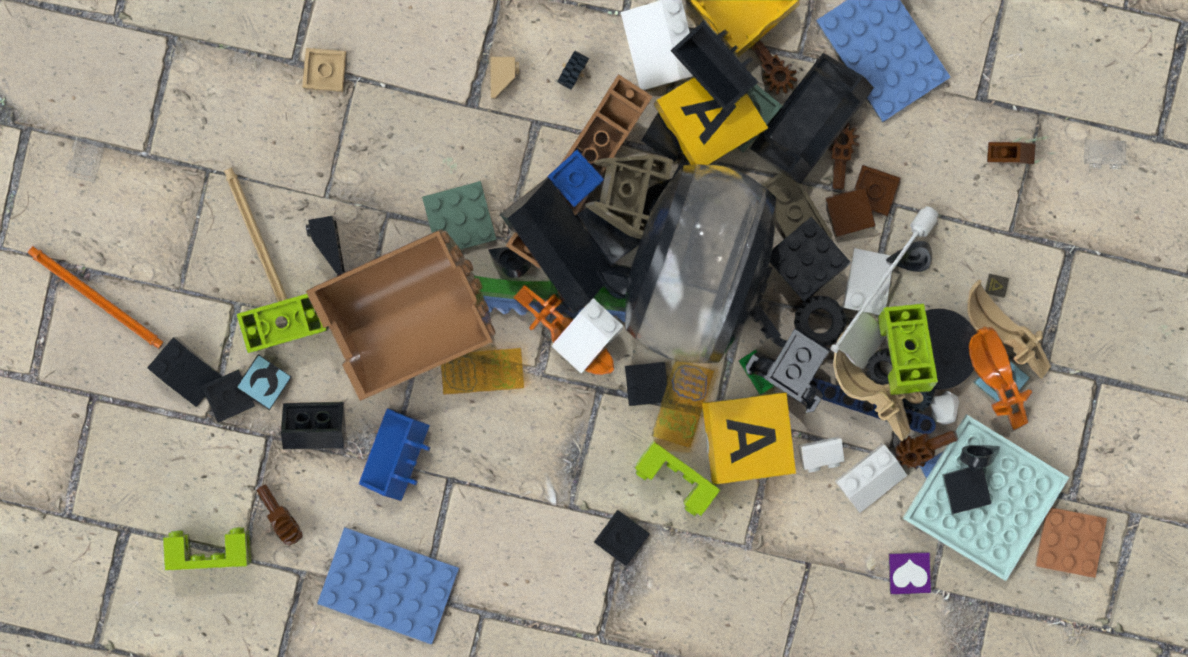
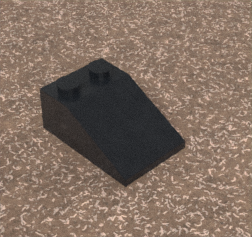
[306,216,345,275]
[147,337,222,407]

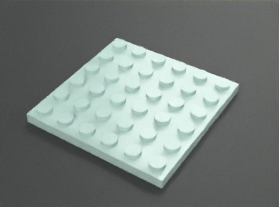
[903,415,1069,581]

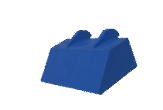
[359,408,431,501]

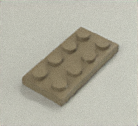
[756,172,833,237]

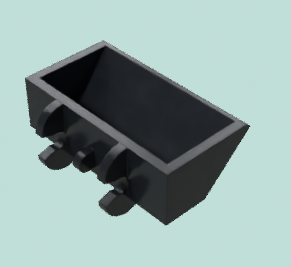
[670,21,759,112]

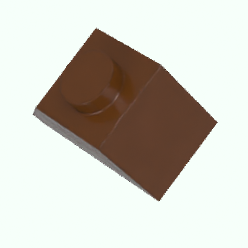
[987,142,1036,164]

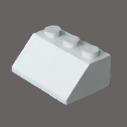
[835,444,907,513]

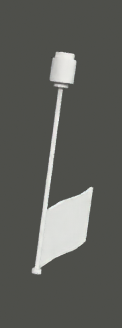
[830,206,939,369]

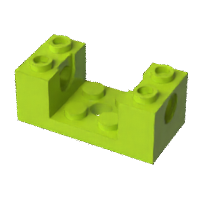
[237,294,329,353]
[878,303,938,395]
[634,441,720,516]
[163,527,251,570]

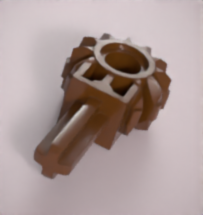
[751,40,797,95]
[828,123,860,190]
[895,430,958,470]
[257,484,303,546]

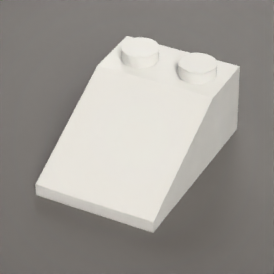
[842,248,892,315]
[552,298,623,374]

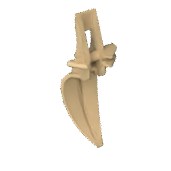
[967,279,1051,379]
[833,331,911,441]

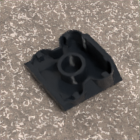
[641,112,682,162]

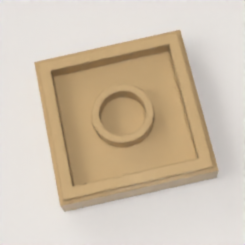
[302,48,347,92]

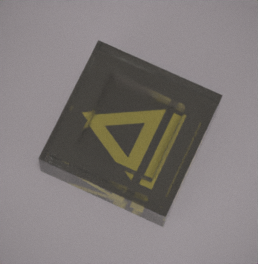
[985,273,1009,298]

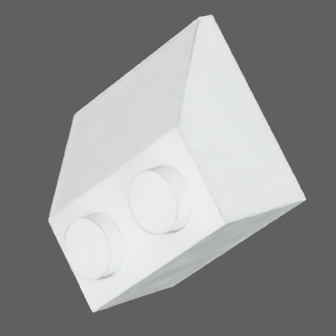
[798,437,844,472]

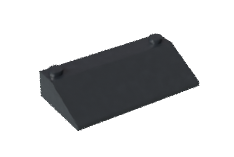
[749,53,874,184]
[500,177,611,314]

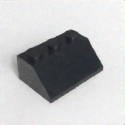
[281,402,345,449]

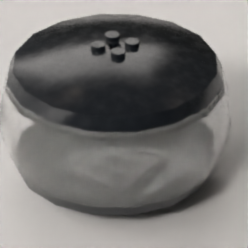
[625,164,777,364]

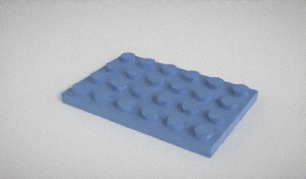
[816,0,950,122]
[317,527,459,645]

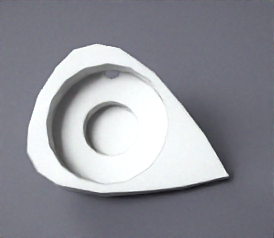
[930,391,959,425]

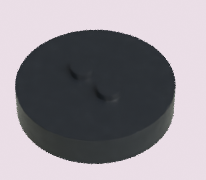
[905,308,976,390]

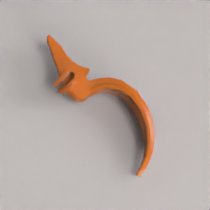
[513,285,614,375]
[969,326,1032,430]

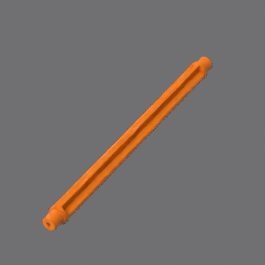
[28,246,164,349]

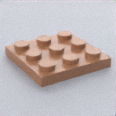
[1035,507,1107,578]

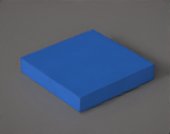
[547,150,604,207]

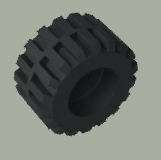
[794,296,846,346]

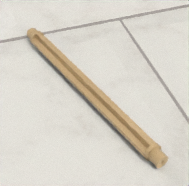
[224,168,288,321]

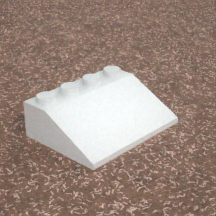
[621,0,694,90]

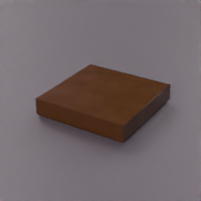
[854,165,901,216]
[826,187,876,237]

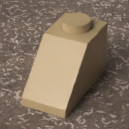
[491,57,519,99]

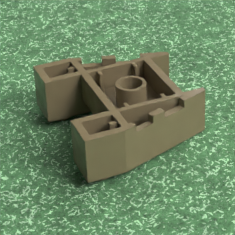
[585,155,673,239]

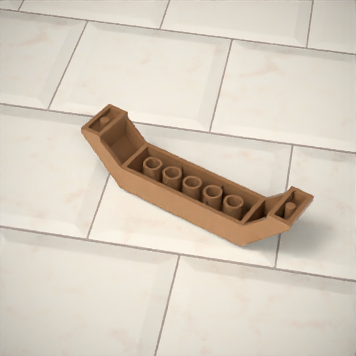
[506,74,653,268]

